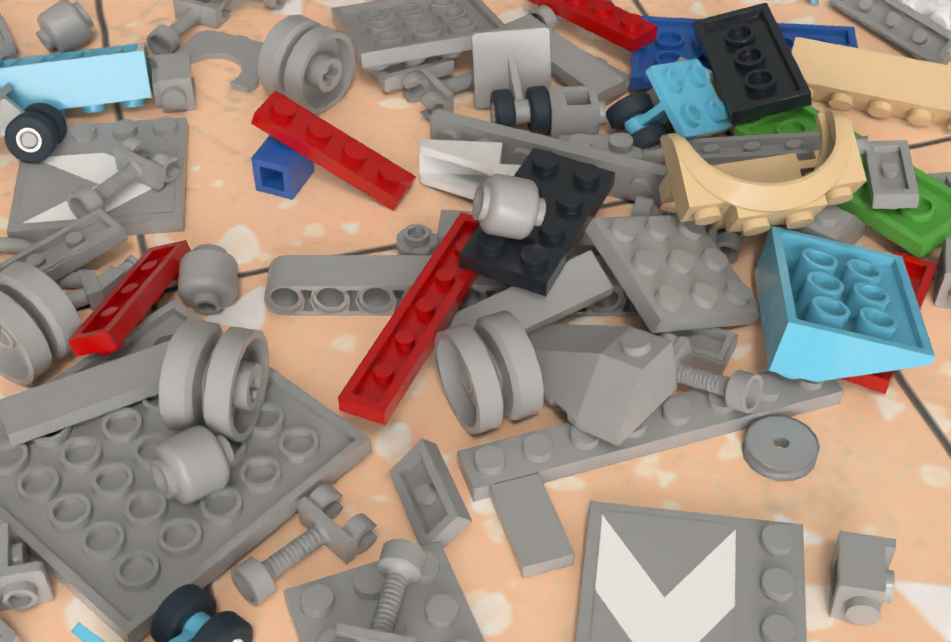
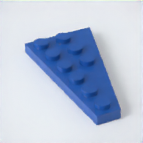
[630,16,858,91]

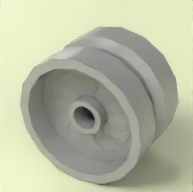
[257,14,356,114]
[0,261,82,386]
[434,310,544,435]
[159,319,269,442]

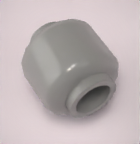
[36,0,94,53]
[472,173,546,240]
[178,244,238,315]
[150,425,234,504]

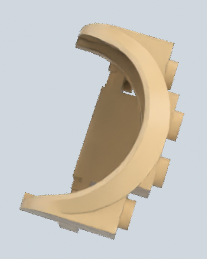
[658,109,867,236]

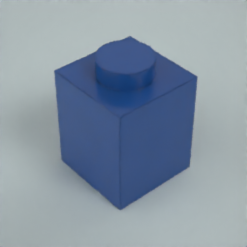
[251,135,315,200]

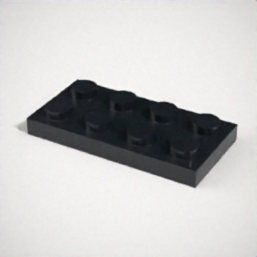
[693,2,812,125]
[459,147,615,297]

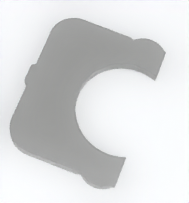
[176,30,264,93]

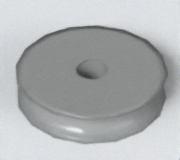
[741,415,820,481]

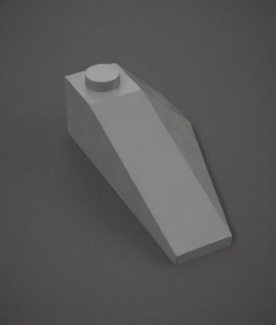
[527,324,677,446]

